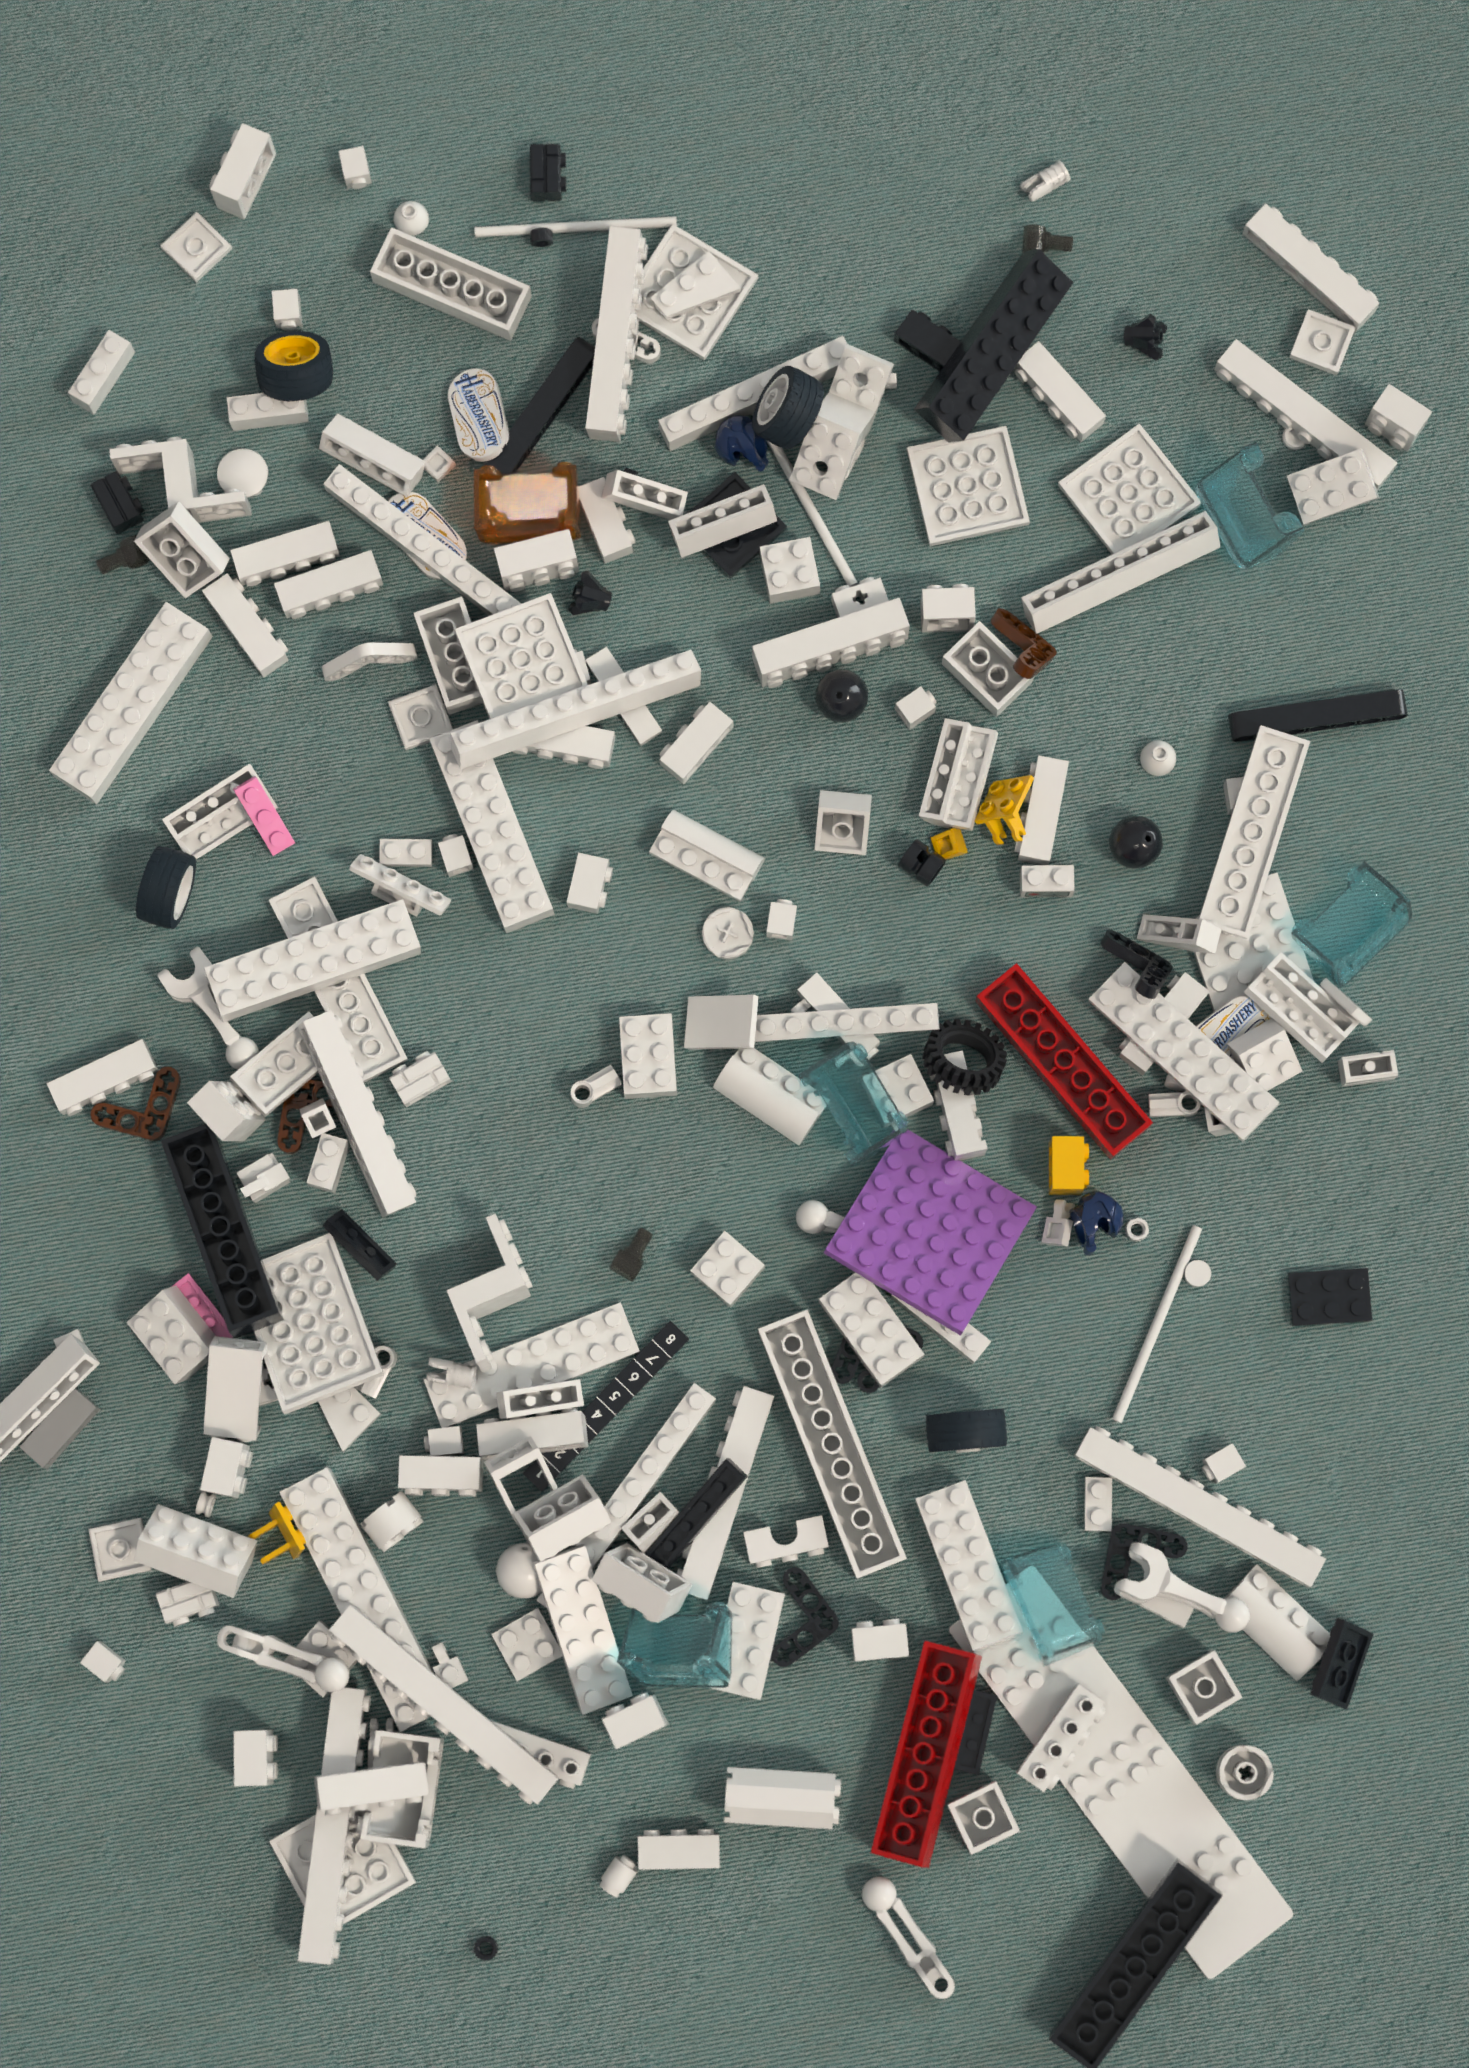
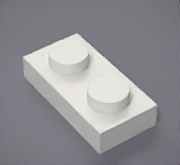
[379,839,433,867]
[1084,1477,1112,1532]

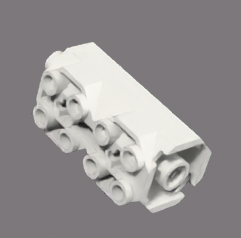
[724,1767,841,1829]

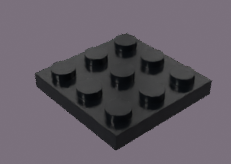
[689,472,787,579]

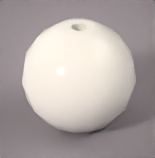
[496,1543,542,1598]

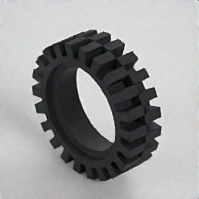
[922,1019,1007,1095]

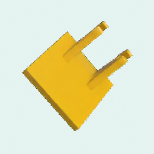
[974,775,1034,845]
[248,1501,306,1565]

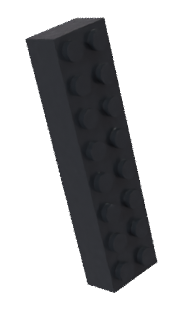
[914,249,1074,443]
[161,1124,284,1338]
[1049,1858,1223,2068]

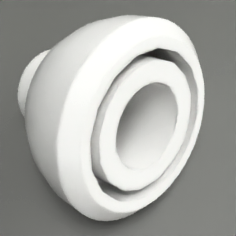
[394,201,429,236]
[1140,740,1176,776]

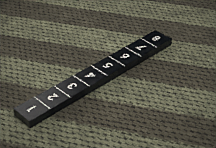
[523,1321,690,1492]

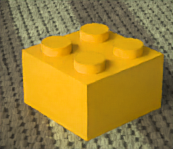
[1049,1136,1089,1195]

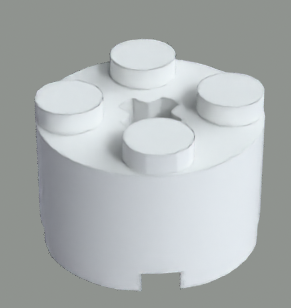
[360,1491,424,1552]
[1216,1745,1274,1800]

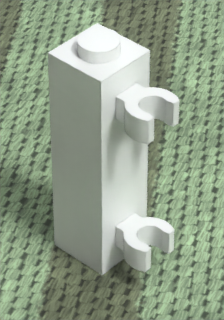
[791,973,880,1066]

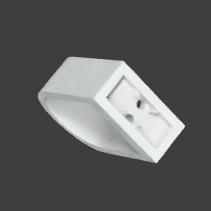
[484,1437,558,1525]

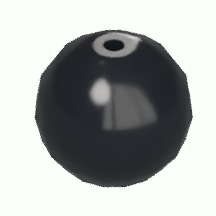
[815,669,868,723]
[1109,816,1163,869]

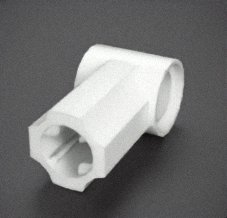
[571,1065,622,1108]
[1148,1091,1201,1117]
[356,1346,397,1399]

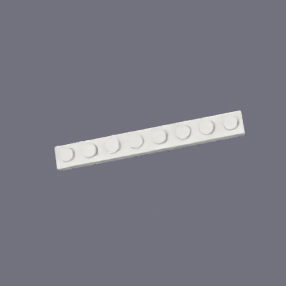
[755,1003,939,1042]

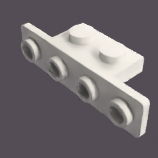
[349,854,451,917]

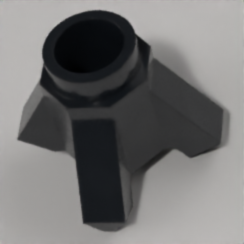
[1124,314,1167,360]
[568,570,612,615]

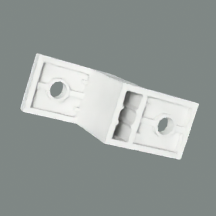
[790,344,894,500]
[109,437,252,523]
[447,1213,533,1373]

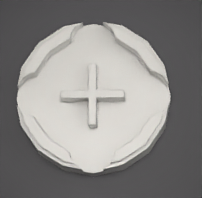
[702,907,754,960]

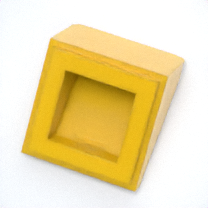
[930,828,968,859]

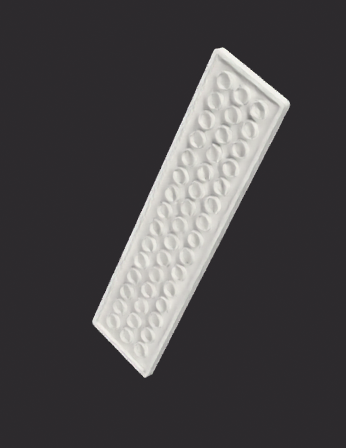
[949,1567,1293,1979]

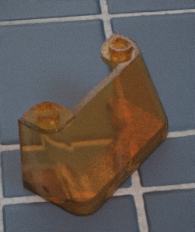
[474,462,581,544]

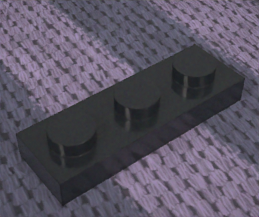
[323,1209,397,1281]
[954,1690,997,1775]

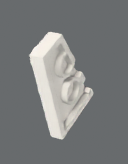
[650,251,741,320]
[318,1387,381,1452]

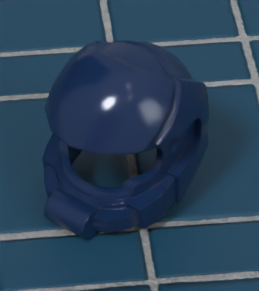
[714,416,769,471]
[1069,1192,1124,1256]

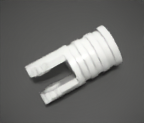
[1020,160,1071,202]
[426,1357,477,1389]

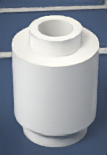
[600,1855,638,1897]

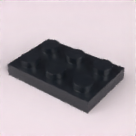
[1287,1268,1373,1327]
[1310,1618,1373,1710]

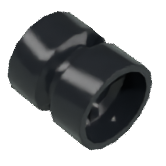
[898,839,947,887]

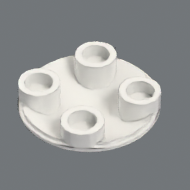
[217,449,268,498]

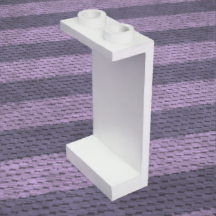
[203,1336,267,1442]

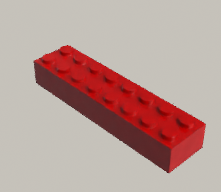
[975,963,1153,1160]
[871,1640,982,1868]

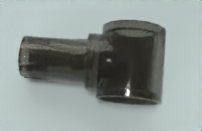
[1022,225,1073,254]
[96,535,150,575]
[609,1228,653,1282]

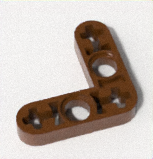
[990,608,1057,679]
[90,1067,181,1141]
[277,1080,334,1154]

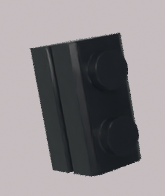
[530,144,566,202]
[90,471,144,534]

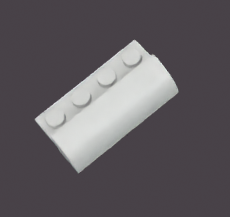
[919,718,998,831]
[162,764,278,860]
[649,810,765,902]
[1244,952,1359,1063]
[713,1048,831,1146]
[1224,1564,1330,1681]

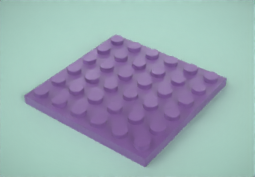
[824,1126,1037,1336]

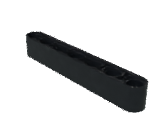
[480,337,595,491]
[1228,689,1408,742]

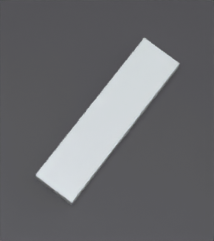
[585,647,662,746]

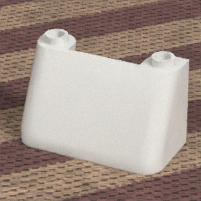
[357,1730,444,1848]

